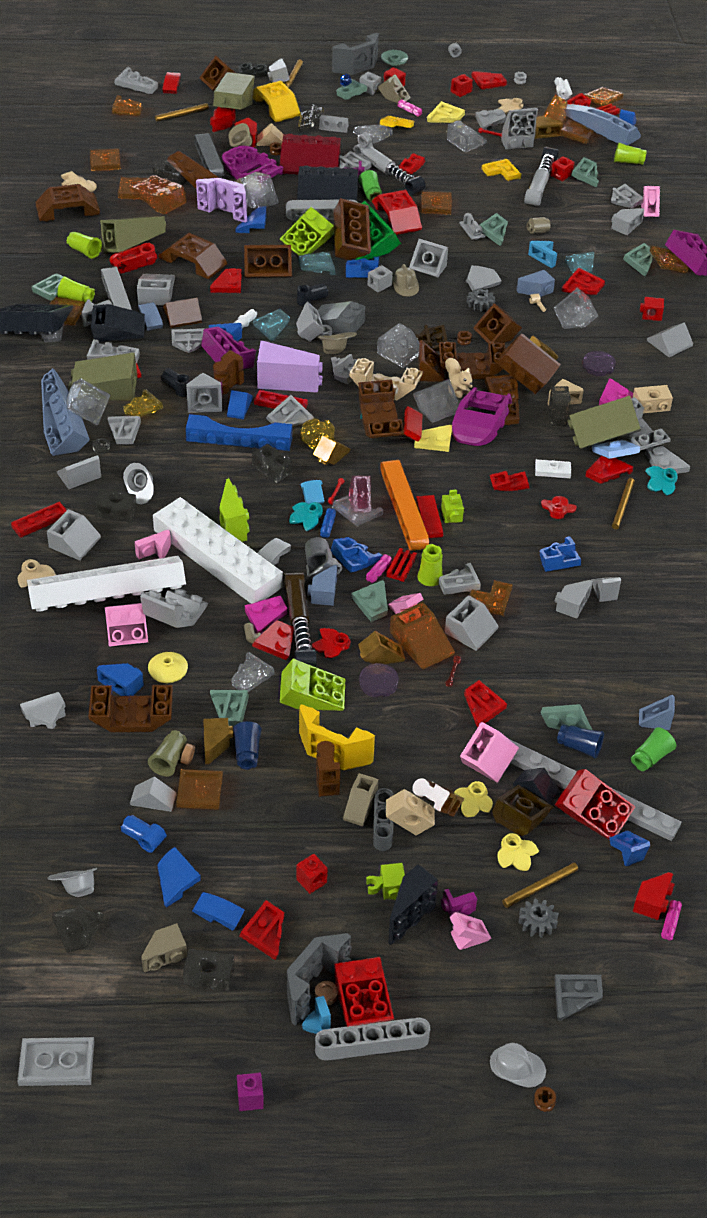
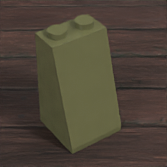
[213,72,255,109]
[100,216,166,252]
[69,353,137,401]
[568,396,641,449]

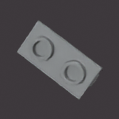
[319,115,349,133]
[459,213,486,240]

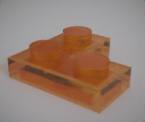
[470,580,513,616]

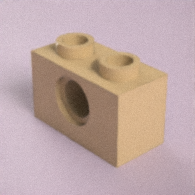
[633,385,673,413]
[386,789,435,835]

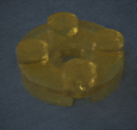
[300,419,335,449]

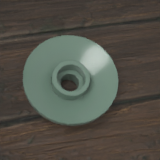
[381,50,408,66]

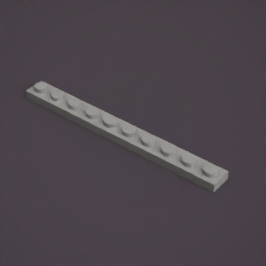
[509,739,681,841]

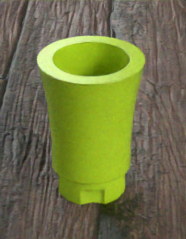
[614,142,646,165]
[67,232,102,259]
[57,276,95,303]
[417,544,443,586]

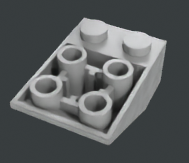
[501,108,538,149]
[137,274,175,306]

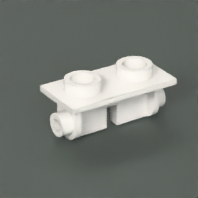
[554,77,573,102]

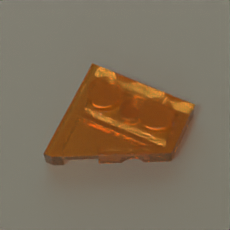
[543,94,568,132]
[112,95,143,116]

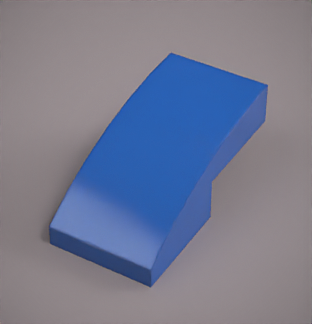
[192,892,245,931]

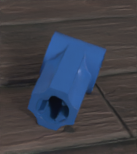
[121,815,167,853]

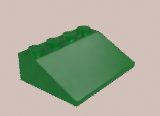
[333,201,401,260]

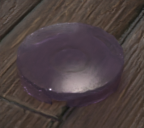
[583,351,616,376]
[359,663,399,697]

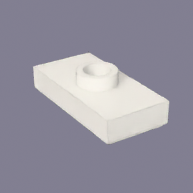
[535,460,571,478]

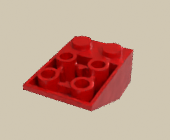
[555,769,636,840]
[334,957,394,1027]

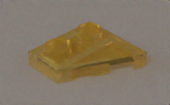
[124,389,163,418]

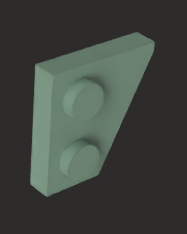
[337,79,367,99]
[571,157,599,187]
[479,213,508,246]
[623,243,656,276]
[31,273,63,301]
[352,580,388,622]
[210,690,249,726]
[541,704,592,730]

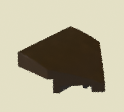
[413,325,448,352]

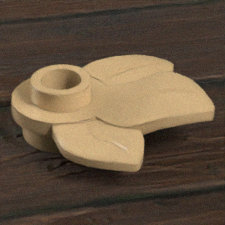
[498,98,523,113]
[18,559,56,588]

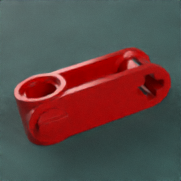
[110,243,157,274]

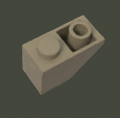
[378,74,411,103]
[343,773,379,826]
[141,923,187,972]

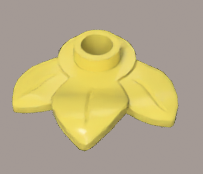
[455,781,493,817]
[497,833,539,871]

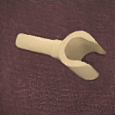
[529,294,546,312]

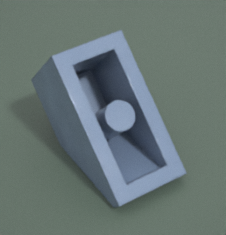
[517,270,555,297]
[308,565,337,606]

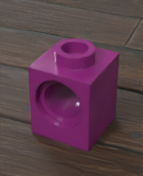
[237,1073,264,1111]

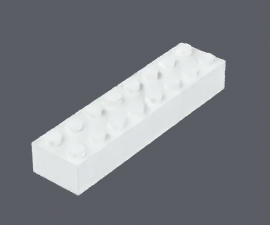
[153,497,283,604]
[27,556,186,611]

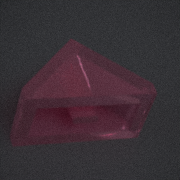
[348,476,371,513]

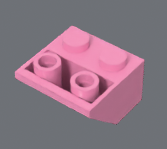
[105,603,148,646]
[460,722,519,783]

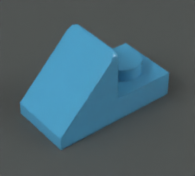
[528,241,557,268]

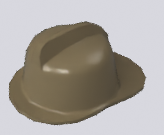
[229,123,252,147]
[392,264,419,297]
[318,332,357,354]

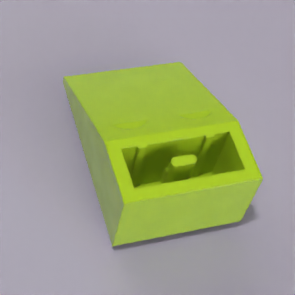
[280,207,334,259]
[220,478,249,542]
[280,659,345,711]

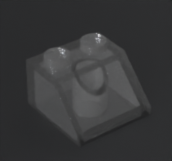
[447,120,487,152]
[241,172,279,209]
[554,287,598,329]
[378,323,419,367]
[67,378,111,425]
[413,379,459,423]

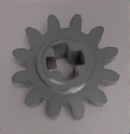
[467,288,495,312]
[518,898,558,938]

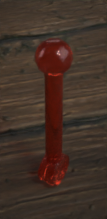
[445,656,461,687]

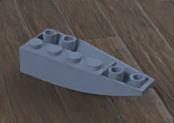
[557,104,641,145]
[41,368,90,456]

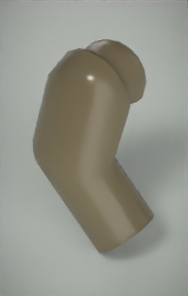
[244,623,261,644]

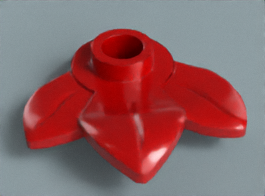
[541,496,577,519]
[312,628,351,658]

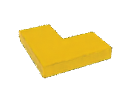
[380,116,414,128]
[482,159,521,181]

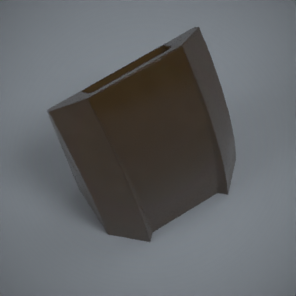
[492,785,553,836]

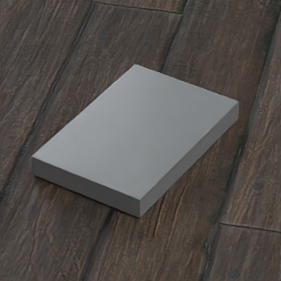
[18,1037,95,1086]

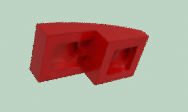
[162,72,181,94]
[398,153,425,174]
[490,471,530,491]

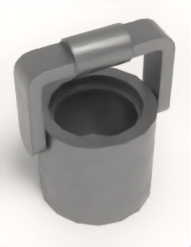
[305,537,333,580]

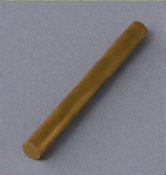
[285,59,303,88]
[155,103,209,122]
[612,478,635,529]
[502,863,578,908]

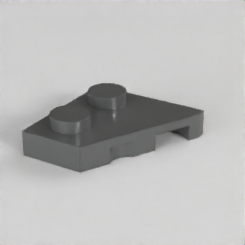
[554,975,603,1021]

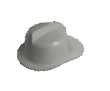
[123,463,154,504]
[47,868,97,897]
[490,1043,546,1088]

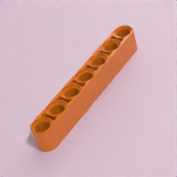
[381,459,429,551]

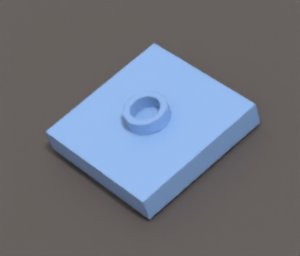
[592,440,640,459]

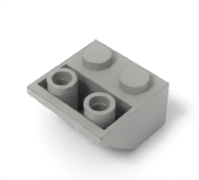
[47,509,101,560]
[445,595,498,651]

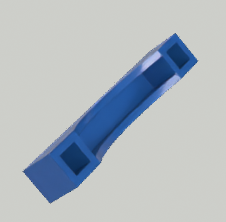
[186,414,292,451]

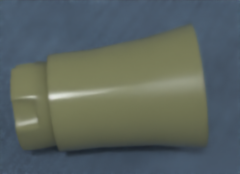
[148,730,187,777]

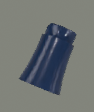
[233,722,262,770]
[557,724,604,759]

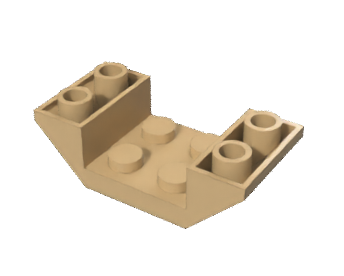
[349,358,423,400]

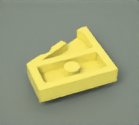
[427,102,465,123]

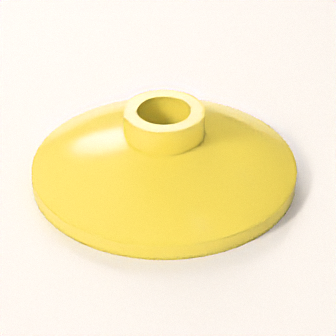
[148,652,188,683]

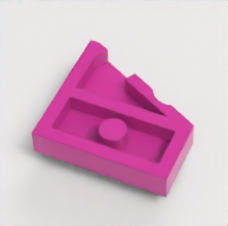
[599,378,633,405]
[245,596,287,634]

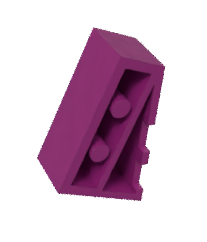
[665,230,707,276]
[201,327,256,369]

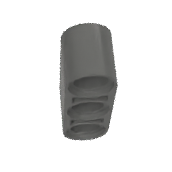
[373,788,394,851]

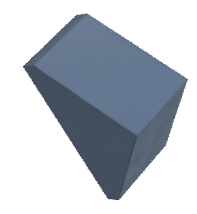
[639,695,675,730]

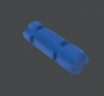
[320,508,336,538]

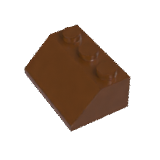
[244,245,292,277]
[497,333,561,394]

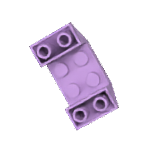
[196,178,247,222]

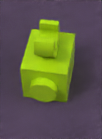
[441,490,464,523]
[366,863,405,900]

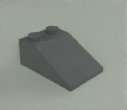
[318,301,365,339]

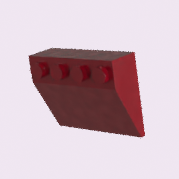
[280,134,341,174]

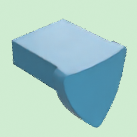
[301,480,325,504]
[302,996,331,1034]

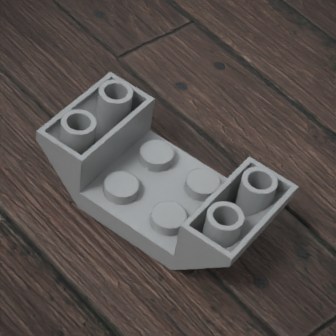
[617,397,671,450]
[140,588,208,628]

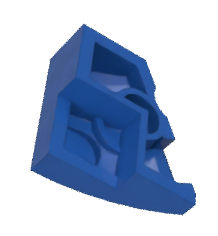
[236,206,266,233]
[346,257,379,277]
[540,536,581,572]
[331,537,382,573]
[157,847,201,907]

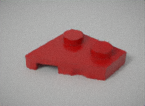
[464,680,507,727]

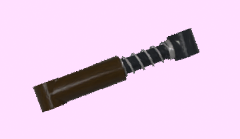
[284,572,317,667]

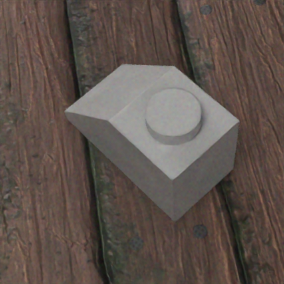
[268,59,290,83]
[611,208,645,235]
[296,302,324,342]
[555,580,593,618]

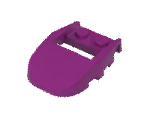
[222,146,283,184]
[452,387,512,446]

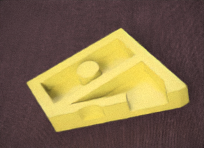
[414,425,452,452]

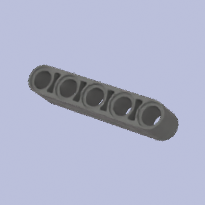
[194,133,224,178]

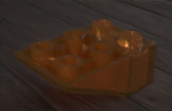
[132,175,187,214]
[390,602,455,669]

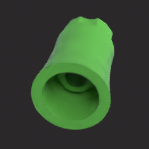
[358,170,382,203]
[631,727,676,771]

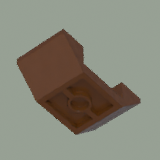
[35,184,100,221]
[159,233,227,279]
[439,342,506,379]
[358,379,404,438]
[88,685,173,732]

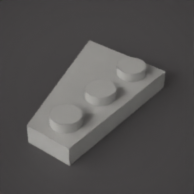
[115,67,158,94]
[87,339,140,363]

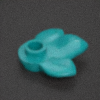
[645,466,678,495]
[289,502,323,531]

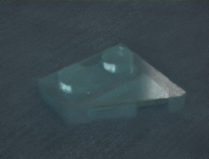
[299,252,335,275]
[565,252,594,274]
[254,309,289,341]

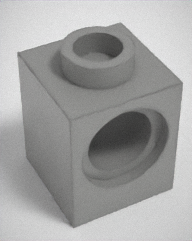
[360,72,381,95]
[368,265,393,292]

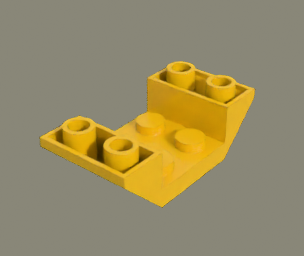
[253,81,300,122]
[299,704,375,770]

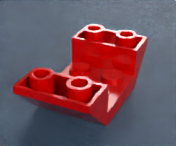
[372,190,422,235]

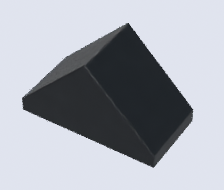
[513,767,560,804]

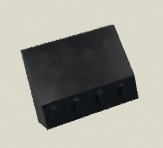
[297,166,358,201]
[0,304,73,335]

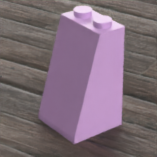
[257,341,323,392]

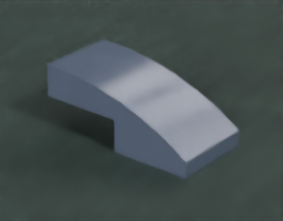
[138,302,163,331]

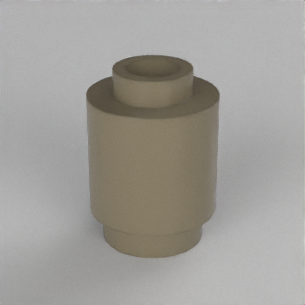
[527,217,550,234]

